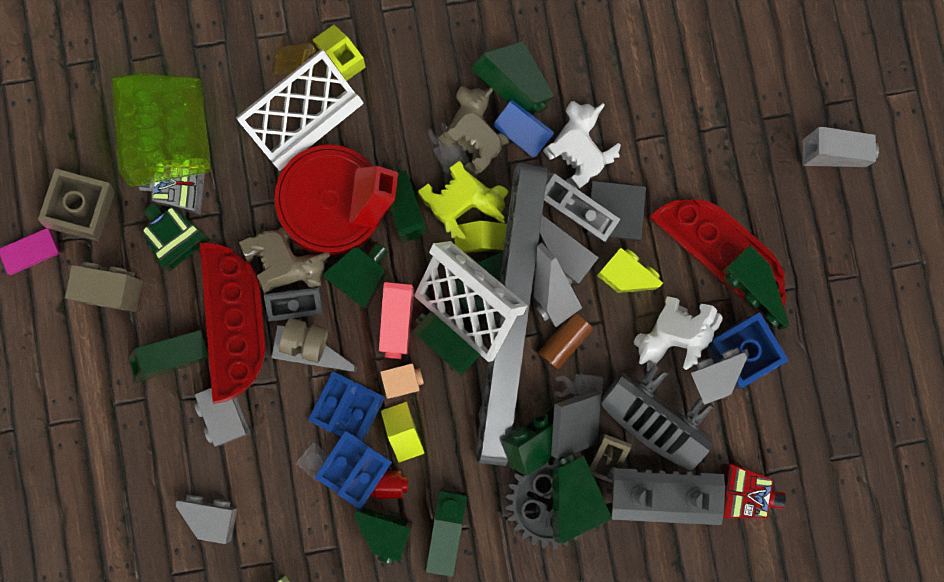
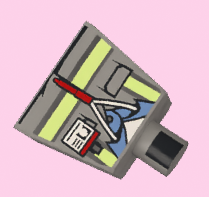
[139,159,206,215]

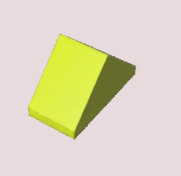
[455,221,507,253]
[381,402,425,462]

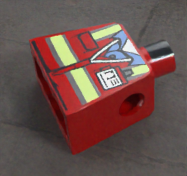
[723,463,786,519]

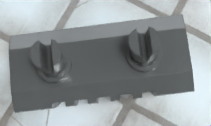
[601,363,714,471]
[606,468,725,525]

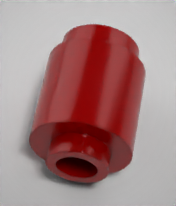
[369,470,408,500]

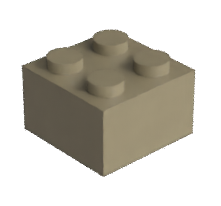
[38,168,115,242]
[65,262,143,312]

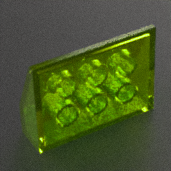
[112,73,211,187]

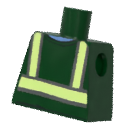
[143,203,210,272]

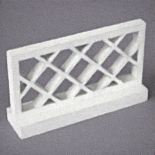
[236,49,364,171]
[414,241,528,362]

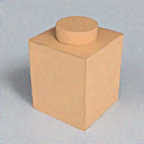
[381,364,424,399]

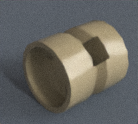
[279,318,329,363]

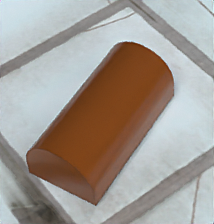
[537,313,593,371]

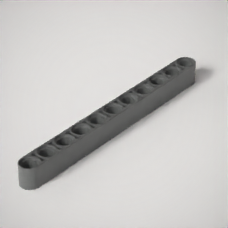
[476,163,547,466]

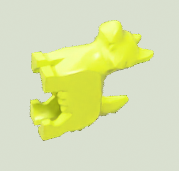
[418,161,508,240]

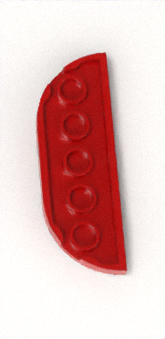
[649,199,787,317]
[200,243,265,404]

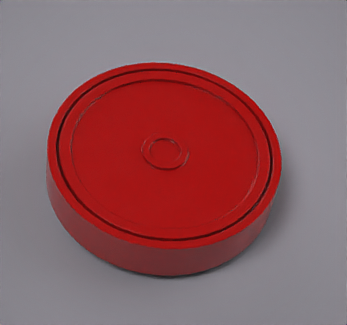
[275,145,381,255]

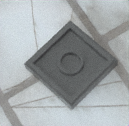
[587,181,646,241]
[551,391,601,459]

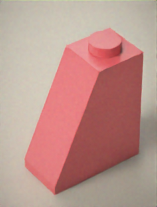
[379,282,415,359]

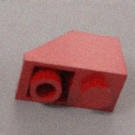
[349,166,398,228]

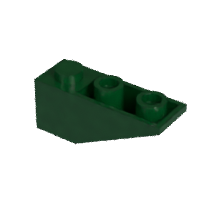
[721,245,789,330]
[502,400,565,476]

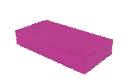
[0,228,61,275]

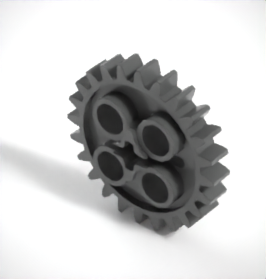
[505,458,578,549]

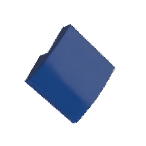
[308,371,385,441]
[315,431,392,510]

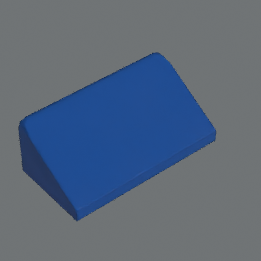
[493,100,554,157]

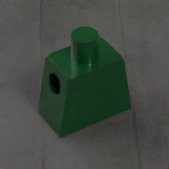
[323,242,388,310]

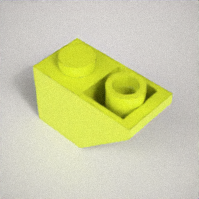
[313,25,366,81]
[597,248,663,293]

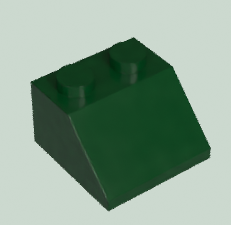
[354,507,413,564]

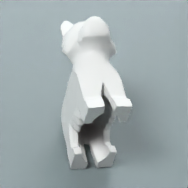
[543,101,621,189]
[634,296,723,371]

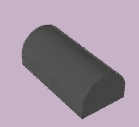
[264,287,324,322]

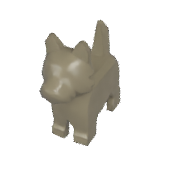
[438,86,509,176]
[239,227,331,294]

